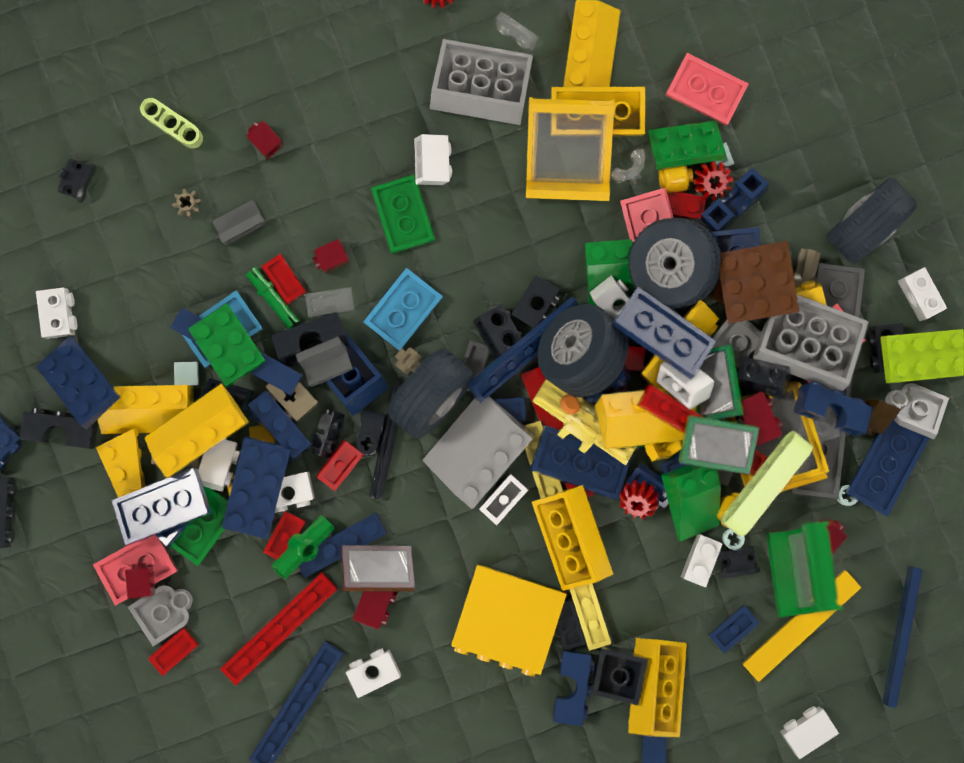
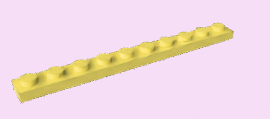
[525,421,611,651]

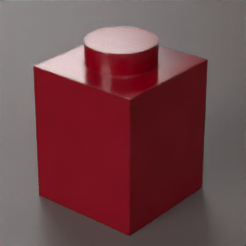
[246,121,284,160]
[312,239,350,273]
[125,563,155,599]

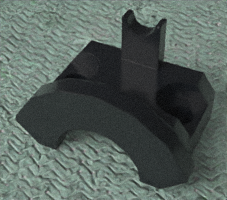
[58,159,96,203]
[718,546,760,578]

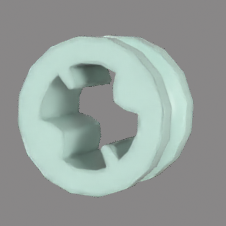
[837,485,857,506]
[722,529,745,550]

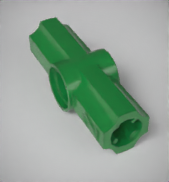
[271,515,334,580]

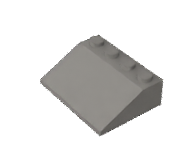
[430,39,533,125]
[753,295,869,391]
[422,396,535,509]

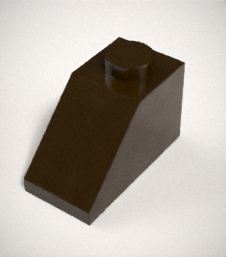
[862,399,901,436]

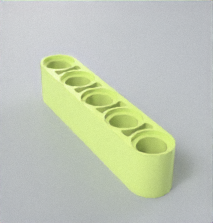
[721,431,813,537]

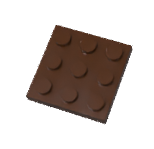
[719,241,800,324]

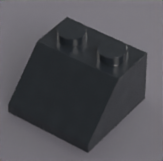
[592,645,648,706]

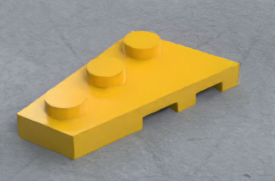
[96,428,146,498]

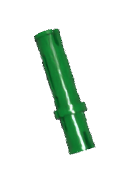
[245,267,300,329]

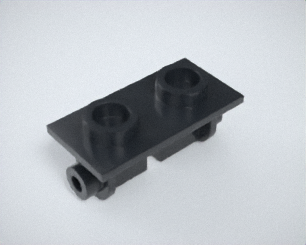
[311,409,345,458]

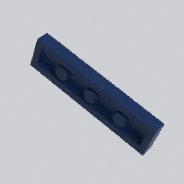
[298,513,387,578]

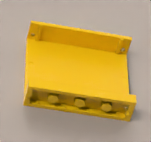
[451,564,566,677]

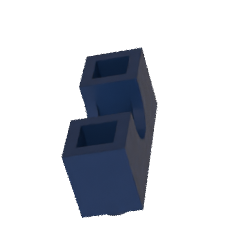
[701,168,769,232]
[793,381,873,436]
[247,391,311,463]
[553,649,595,726]

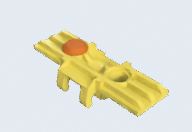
[533,379,637,465]

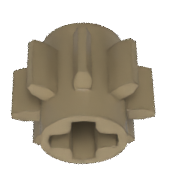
[172,188,202,218]
[395,347,423,376]

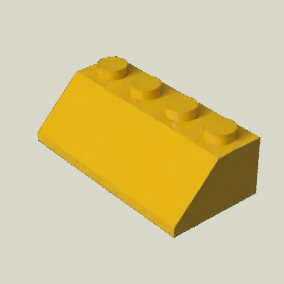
[563,0,620,87]
[550,87,645,136]
[638,300,719,389]
[145,384,249,478]
[97,385,194,434]
[595,388,696,450]
[532,485,613,591]
[628,638,687,737]

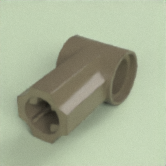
[794,249,821,288]

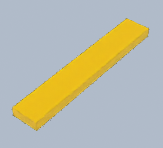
[742,570,861,682]

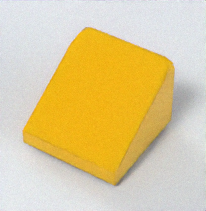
[249,425,276,444]

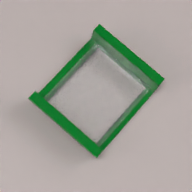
[766,521,844,617]

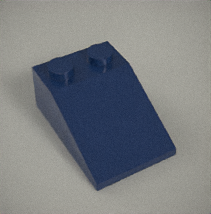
[326,332,389,416]

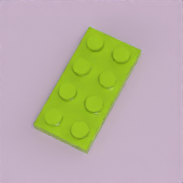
[881,329,964,384]

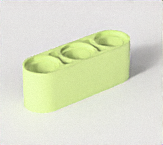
[140,98,203,148]

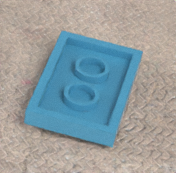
[364,268,443,351]
[182,291,263,368]

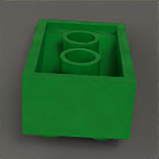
[584,239,635,306]
[661,464,721,541]

